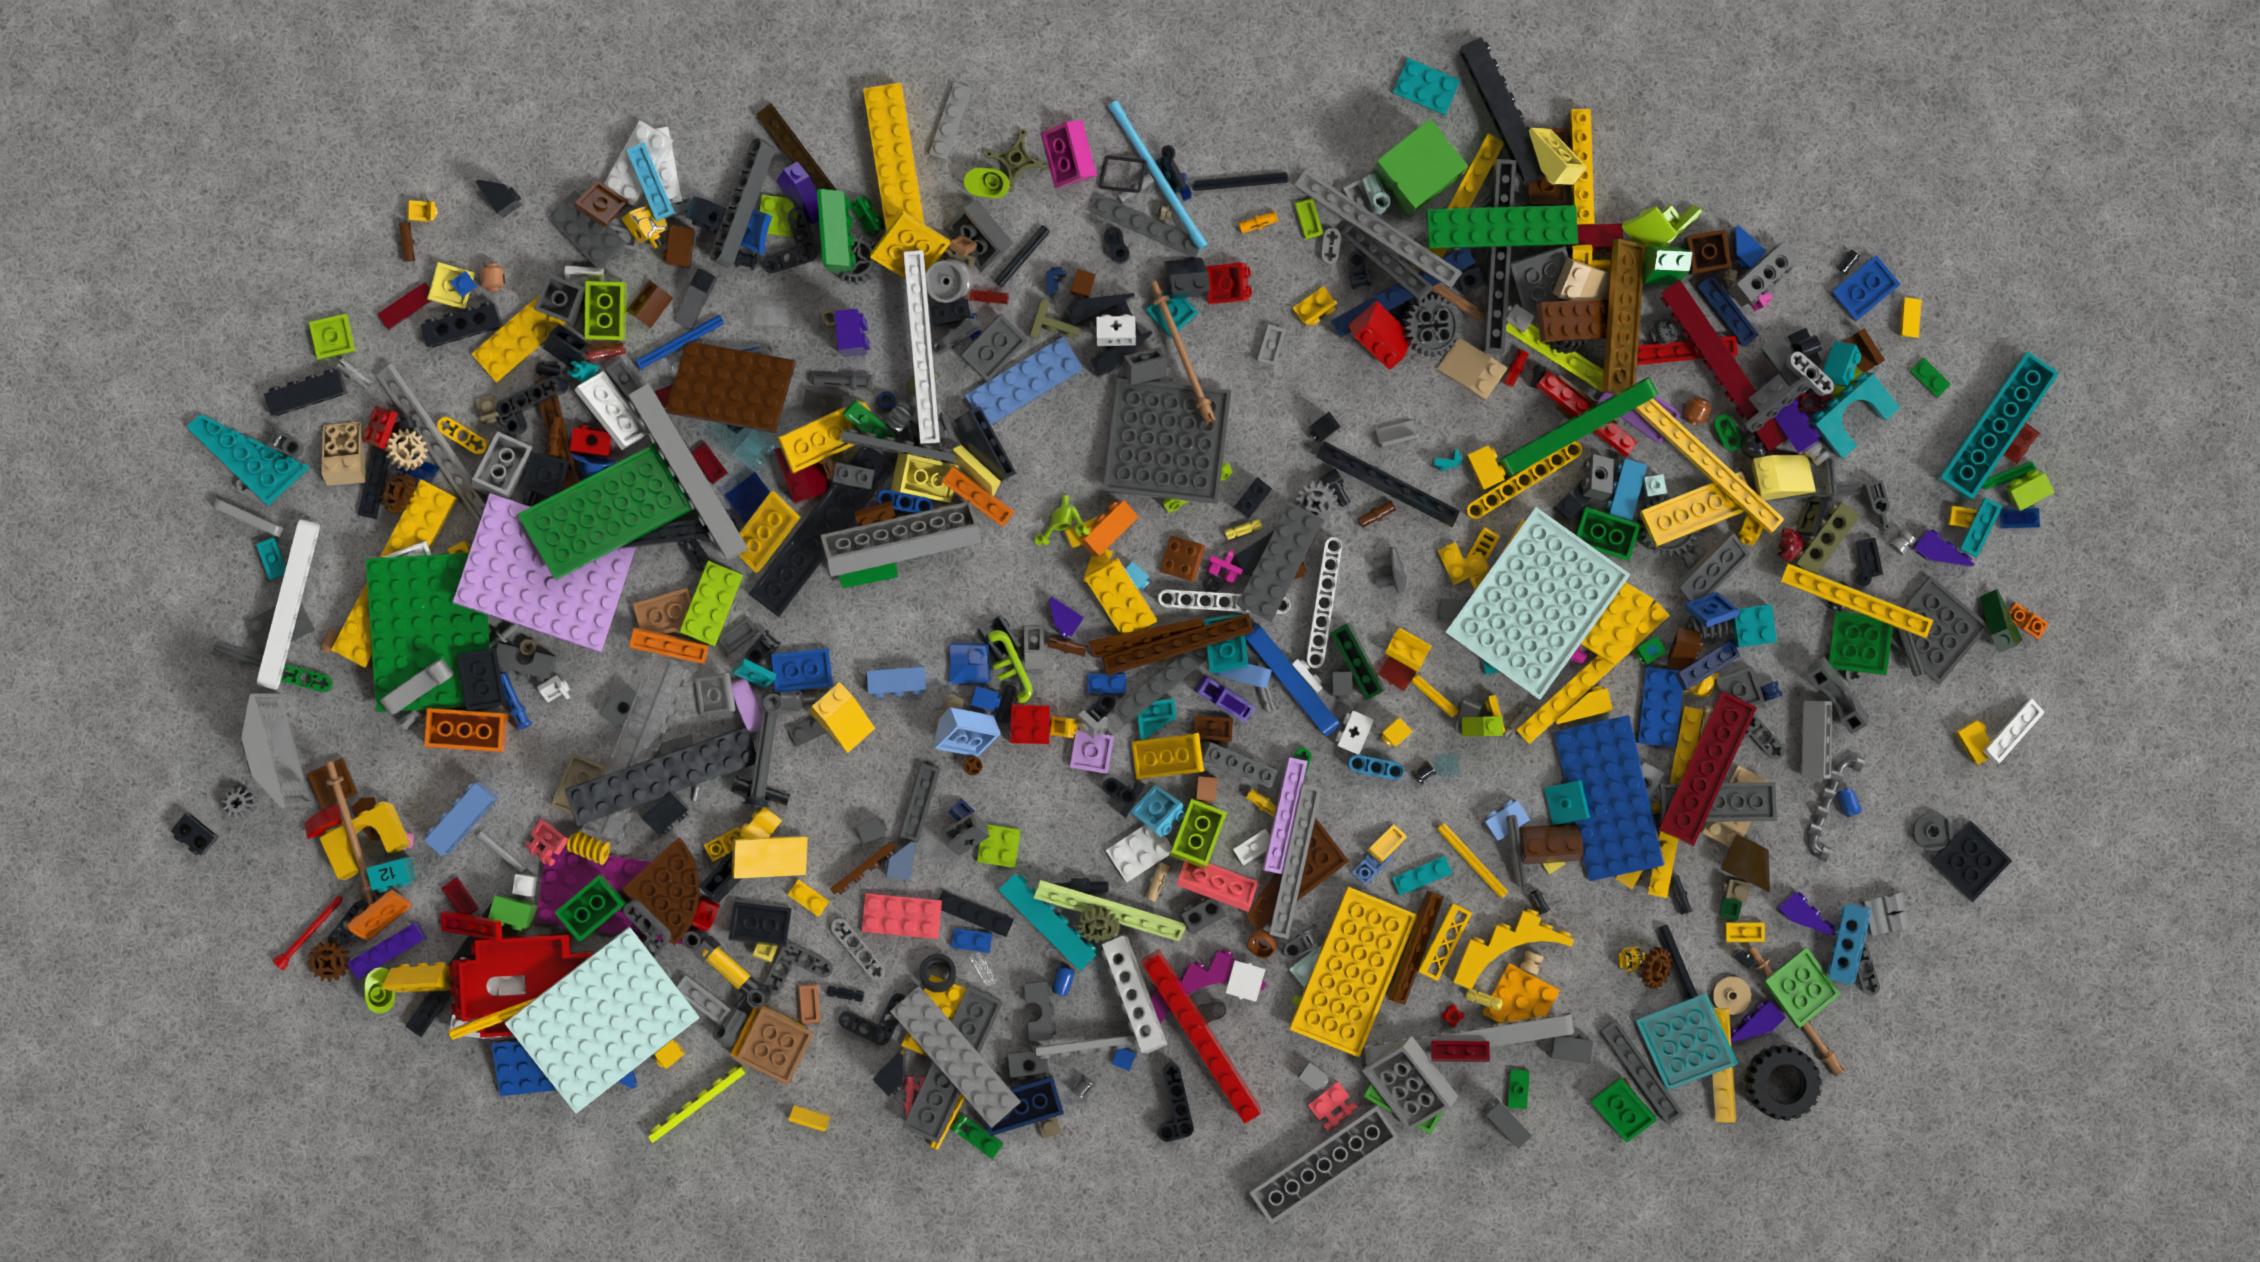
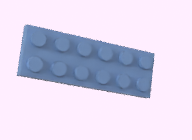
[965,336,1083,425]

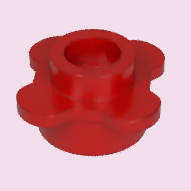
[1441,1004,1464,1027]

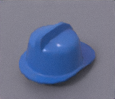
[570,452,616,478]

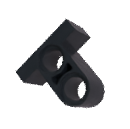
[1788,327,1822,367]
[1103,778,1146,818]

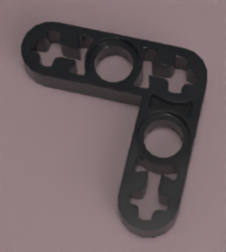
[763,207,817,273]
[839,993,906,1045]

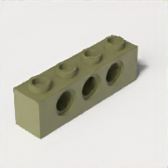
[1794,502,1861,575]

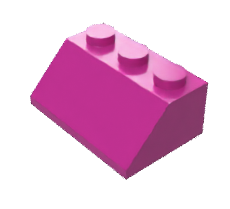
[1041,120,1097,188]

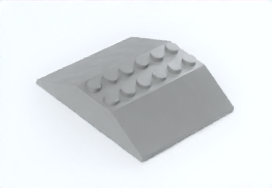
[240,693,311,809]

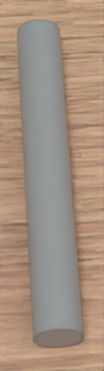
[477,831,526,873]

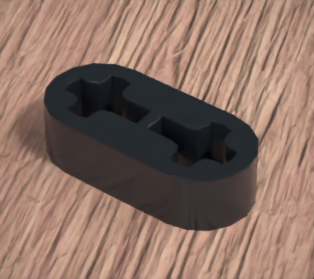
[683,540,711,572]

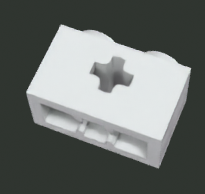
[1097,314,1136,346]
[1335,711,1374,755]

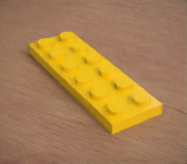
[472,294,584,383]
[1640,471,1748,548]

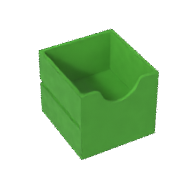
[1372,118,1468,217]

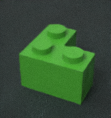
[488,895,538,931]

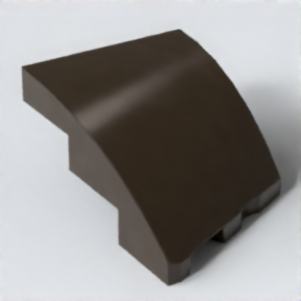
[1720,834,1770,892]

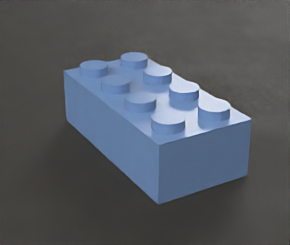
[424,782,499,856]

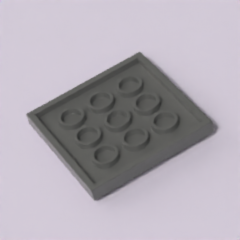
[1891,576,1988,684]

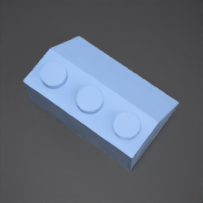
[934,707,1001,757]

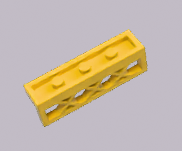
[1418,902,1472,981]

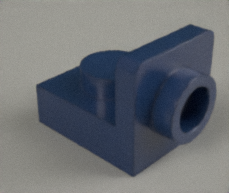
[1047,267,1066,295]

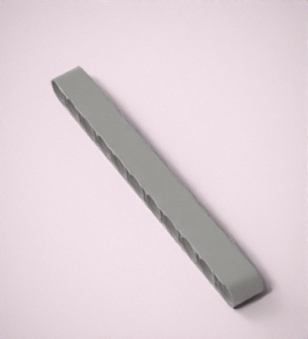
[1364,1013,1574,1066]

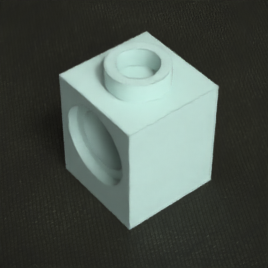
[1642,474,1667,498]

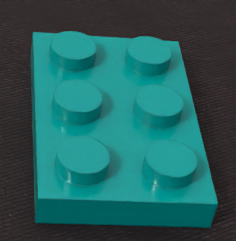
[1393,58,1460,116]
[1204,613,1249,674]

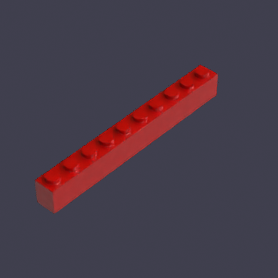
[1142,949,1261,1124]

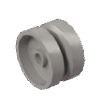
[926,258,973,303]

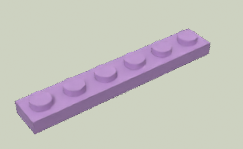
[1263,757,1308,874]

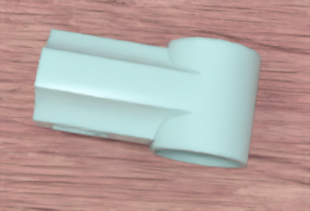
[1361,174,1390,214]

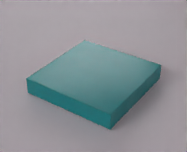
[1145,289,1199,339]

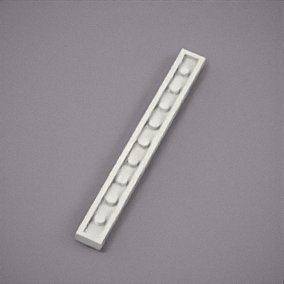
[904,250,940,444]

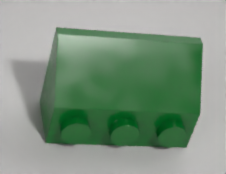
[838,562,898,589]

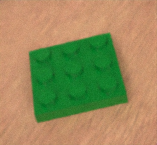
[1829,611,1893,676]

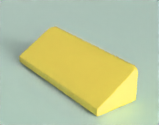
[952,445,1001,496]

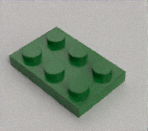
[1590,1076,1657,1143]

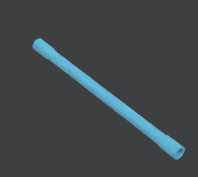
[1108,100,1208,251]

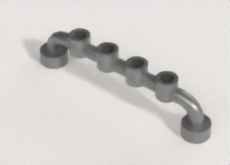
[1808,756,1865,862]

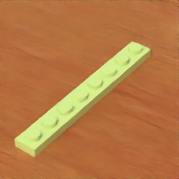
[1034,880,1186,941]

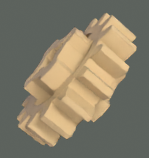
[385,429,428,471]

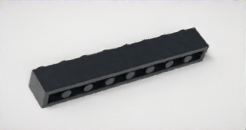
[1459,37,1546,187]

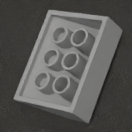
[1362,1036,1458,1131]

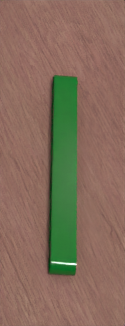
[1499,377,1659,477]

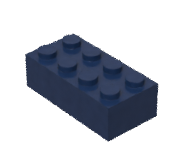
[985,1075,1064,1136]

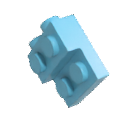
[1130,784,1186,838]

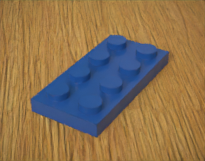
[1637,667,1682,747]

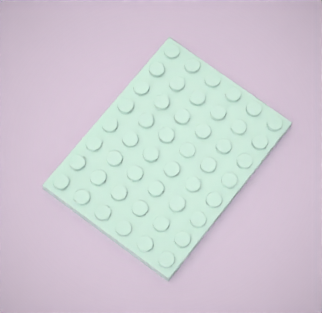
[1445,507,1631,700]
[504,927,700,1113]

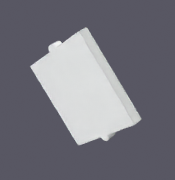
[1226,960,1265,1002]

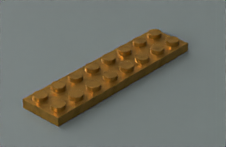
[1602,239,1646,394]

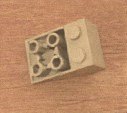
[322,422,365,486]

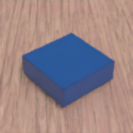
[1111,1048,1137,1071]

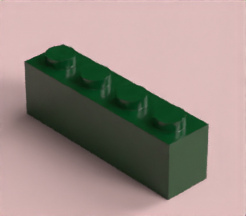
[1330,622,1385,700]

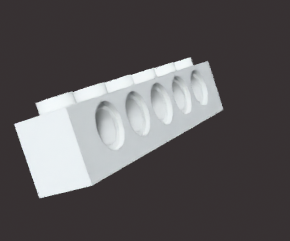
[1102,936,1168,1053]

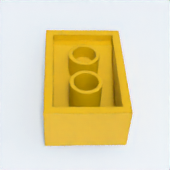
[808,682,875,754]

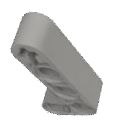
[380,657,453,716]

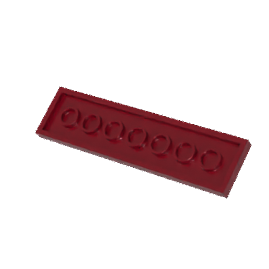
[1658,691,1757,847]

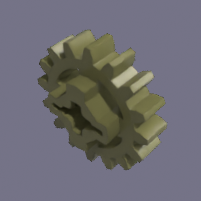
[1077,907,1120,943]

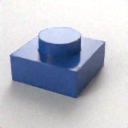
[450,271,477,298]

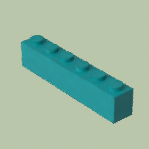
[999,873,1097,971]

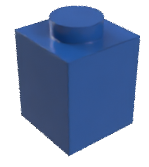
[971,686,1002,711]

